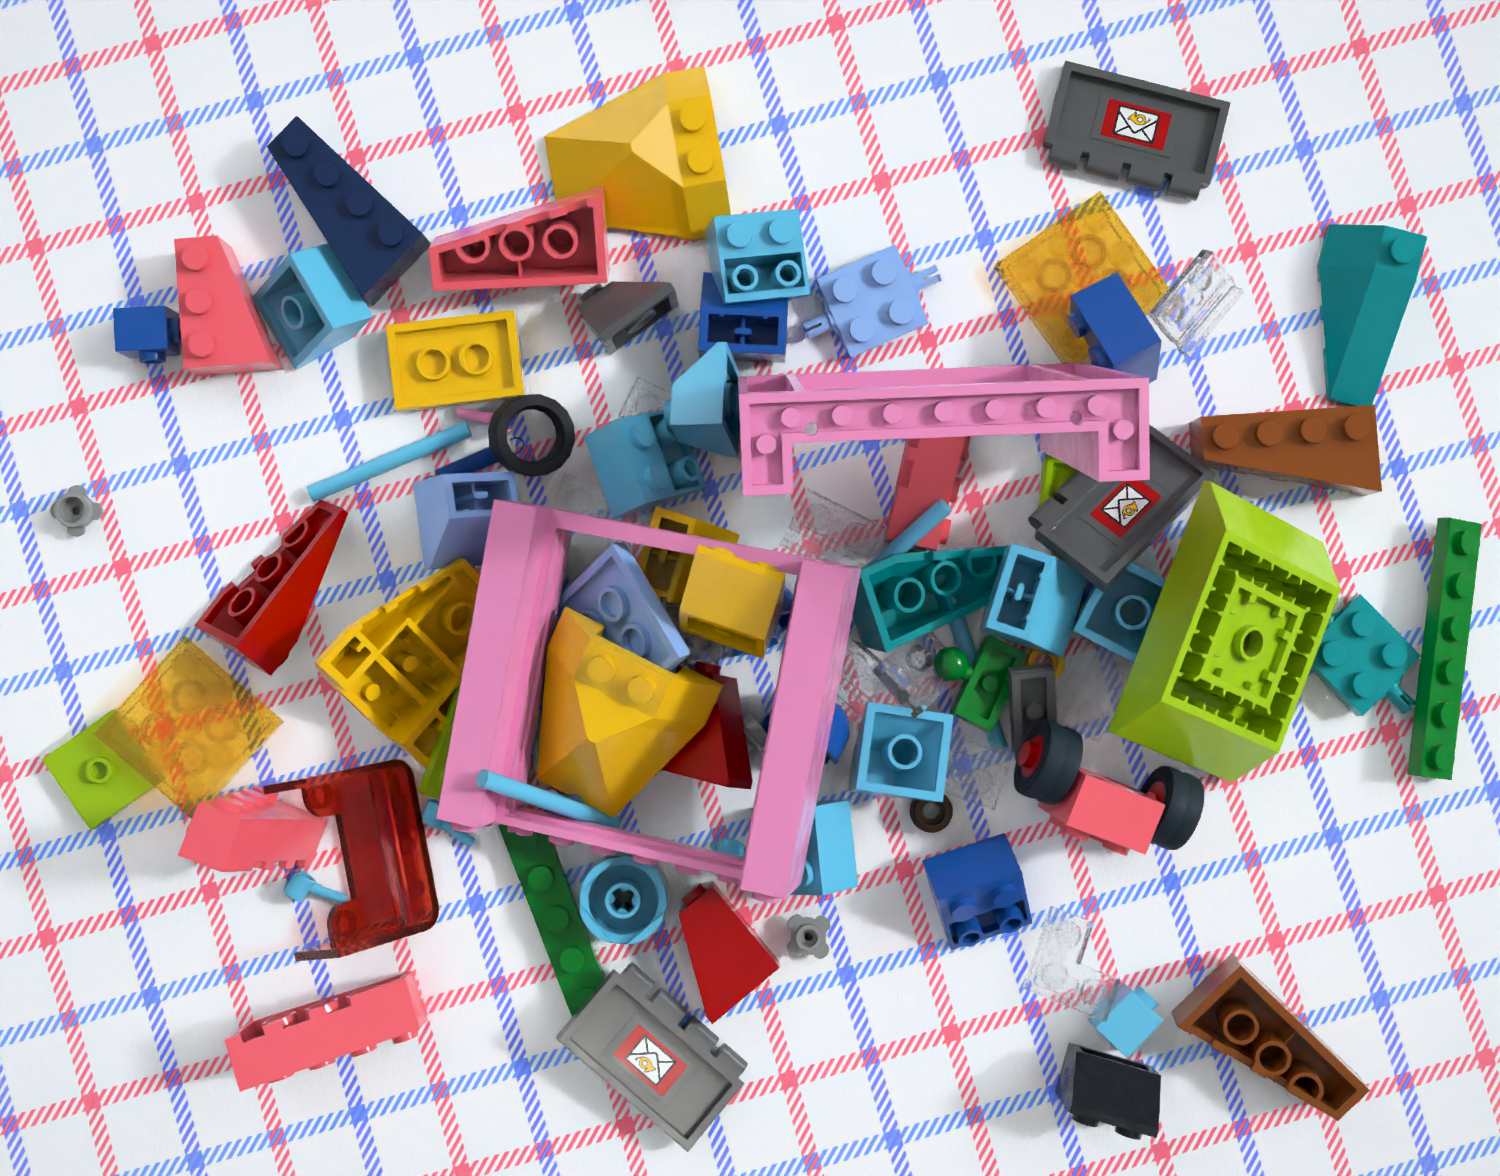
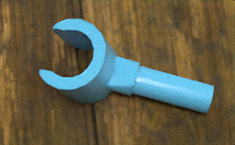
[422,799,476,848]
[283,871,348,905]

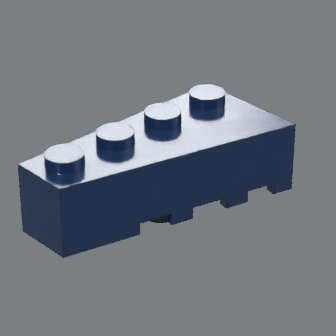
[267,115,431,306]

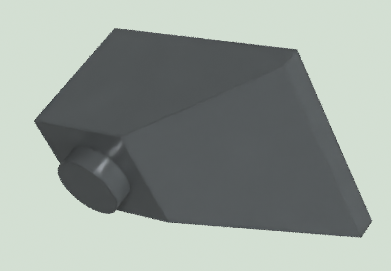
[576,281,679,355]

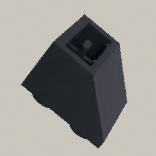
[1055,1042,1161,1140]

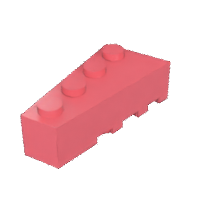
[428,185,610,291]
[178,785,329,872]
[224,971,428,1092]

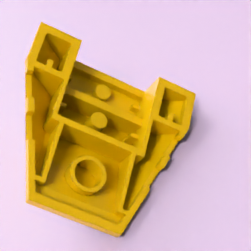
[544,66,731,241]
[314,557,480,769]
[536,607,724,818]

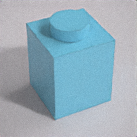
[1088,982,1164,1059]

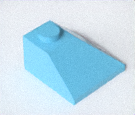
[664,342,741,458]
[848,702,954,802]

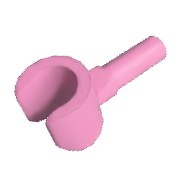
[456,407,516,434]

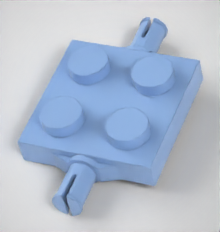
[802,244,942,359]

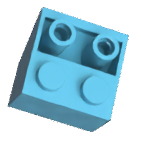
[705,209,811,305]
[584,409,707,518]
[979,543,1087,658]
[751,800,858,896]

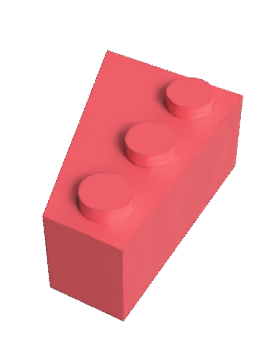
[174,235,283,376]
[883,436,970,551]

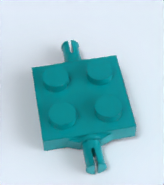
[1310,594,1421,716]

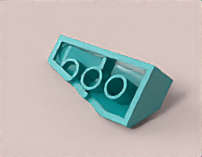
[1317,224,1428,406]
[852,545,1009,653]

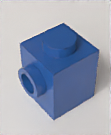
[113,305,181,364]

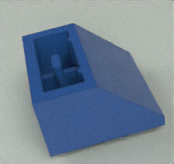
[698,272,788,363]
[922,833,1033,950]

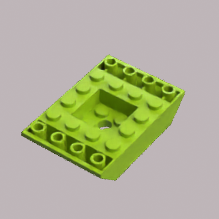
[1108,480,1341,783]

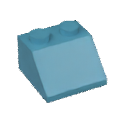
[252,243,373,370]

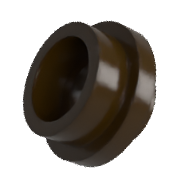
[909,794,953,833]

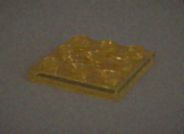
[994,191,1175,363]
[94,636,285,819]

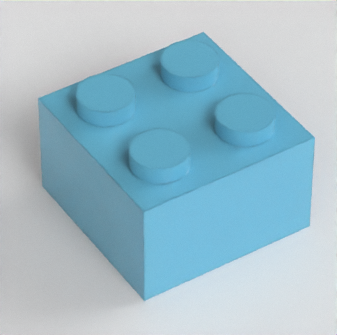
[1072,563,1166,663]

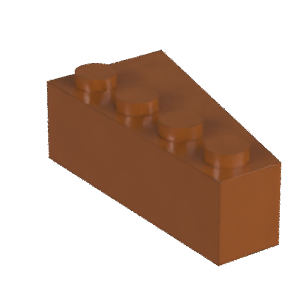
[1189,405,1382,496]
[1171,953,1370,1121]

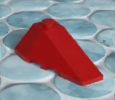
[194,499,348,676]

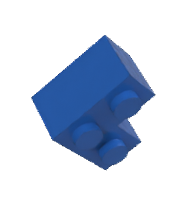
[1067,272,1162,383]

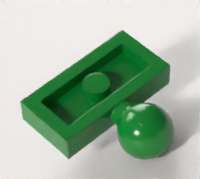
[933,635,1027,732]

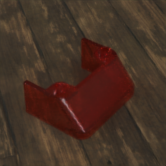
[263,759,439,961]

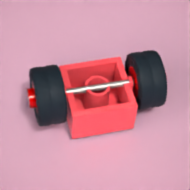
[1014,720,1205,856]

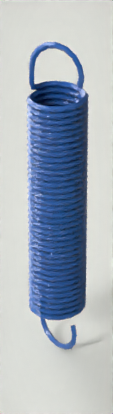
[425,437,525,479]

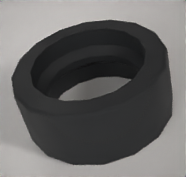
[488,394,575,477]

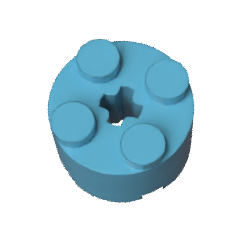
[579,851,670,945]

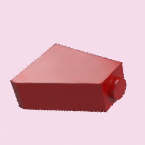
[661,661,753,790]
[679,881,780,1024]

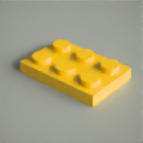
[386,310,526,412]

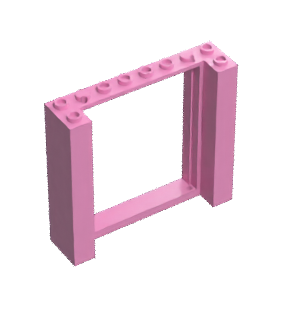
[738,363,1150,496]
[436,499,861,903]

